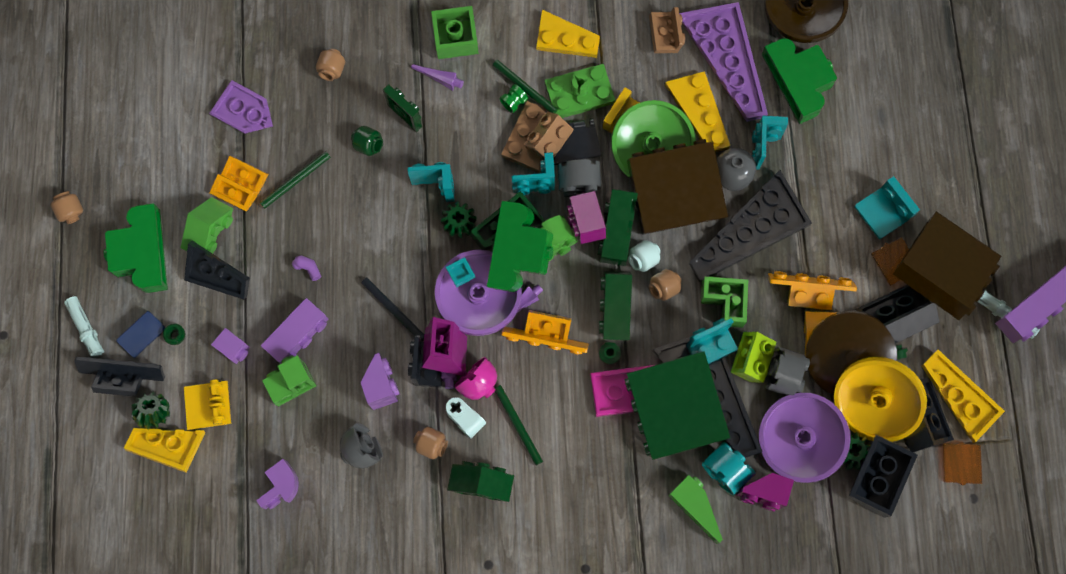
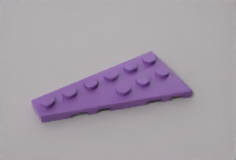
[679,2,768,121]

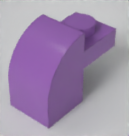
[256,459,299,509]

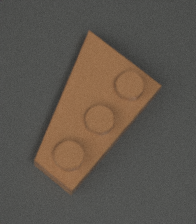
[501,101,546,173]

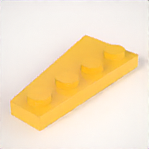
[665,71,730,153]
[922,350,1005,443]

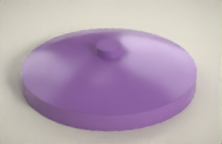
[435,250,522,336]
[759,393,850,483]

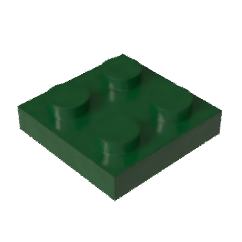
[383,84,422,133]

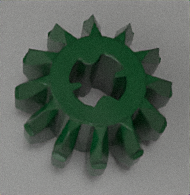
[441,201,477,239]
[131,391,170,430]
[841,432,871,470]

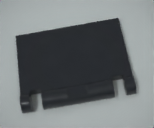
[554,118,602,165]

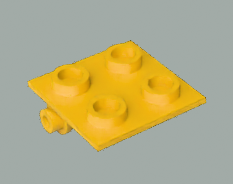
[184,380,231,430]

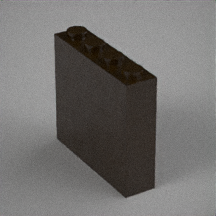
[627,139,728,235]
[893,211,1002,320]

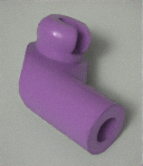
[292,255,322,281]

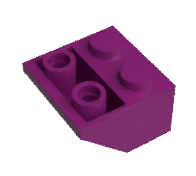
[422,317,467,376]
[736,473,794,512]

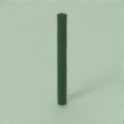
[493,60,558,114]
[259,151,331,209]
[495,385,543,466]

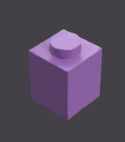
[211,328,250,364]

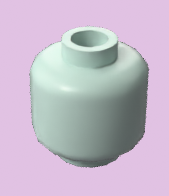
[628,240,660,272]

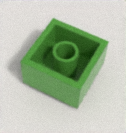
[431,6,479,59]

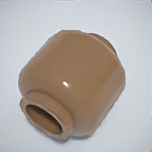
[315,49,346,81]
[51,191,83,224]
[649,269,682,301]
[413,427,448,459]

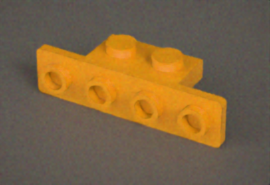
[768,271,857,310]
[501,310,589,354]

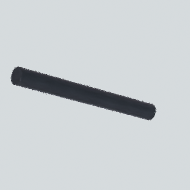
[361,277,424,341]

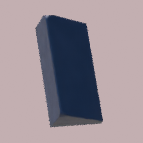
[116,311,166,359]

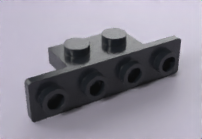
[74,357,165,397]

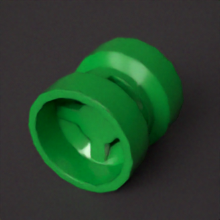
[499,84,528,113]

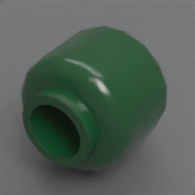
[351,126,383,156]

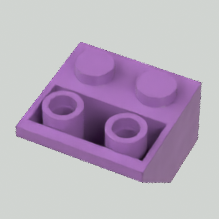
[361,353,400,410]

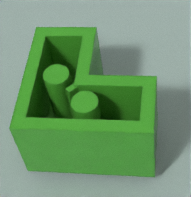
[180,197,233,253]
[701,276,748,328]
[262,355,317,407]

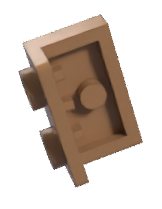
[649,7,685,53]
[524,112,574,160]

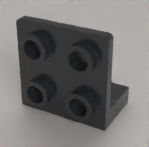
[408,335,442,388]

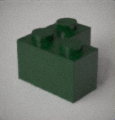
[447,461,514,502]

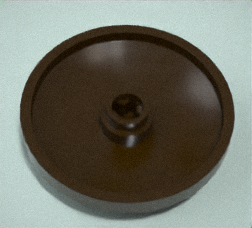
[765,0,848,43]
[806,311,897,395]

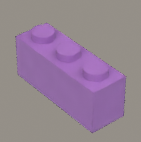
[261,298,329,364]

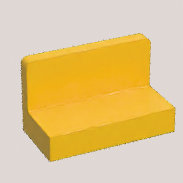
[603,87,640,133]

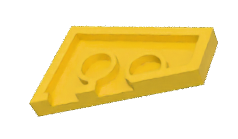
[536,10,600,58]
[124,428,205,473]

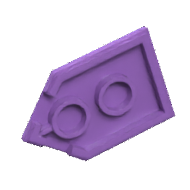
[209,80,273,134]

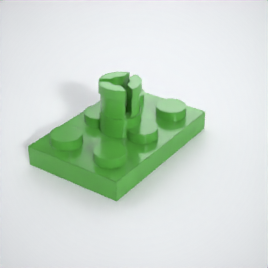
[544,64,616,118]

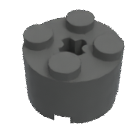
[558,159,601,197]
[765,347,810,395]

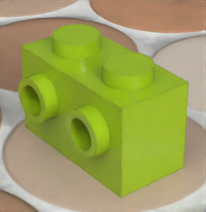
[731,332,777,383]

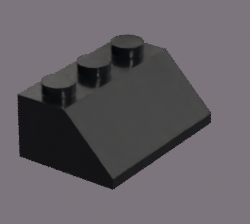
[855,285,940,344]
[904,378,954,453]
[849,435,918,518]

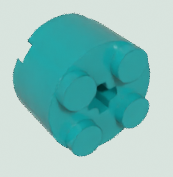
[702,442,756,496]

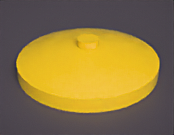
[834,357,927,442]

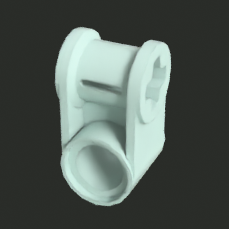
[446,397,486,439]

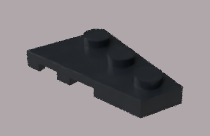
[184,240,250,300]

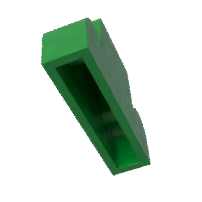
[762,38,837,124]
[487,201,553,292]
[104,203,168,293]

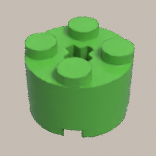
[540,215,578,261]

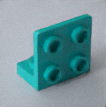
[752,116,788,170]
[511,152,555,195]
[407,162,455,202]
[854,176,920,239]
[686,318,738,364]

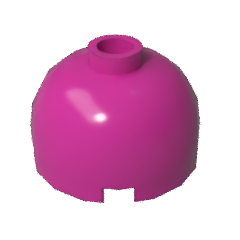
[454,357,497,400]

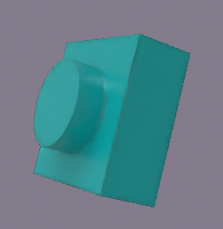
[446,257,476,288]

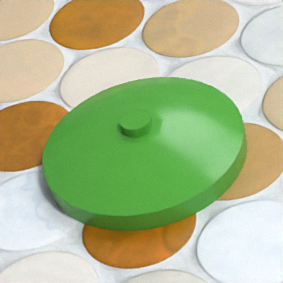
[611,100,696,178]

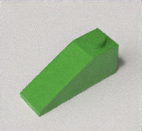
[668,475,723,544]

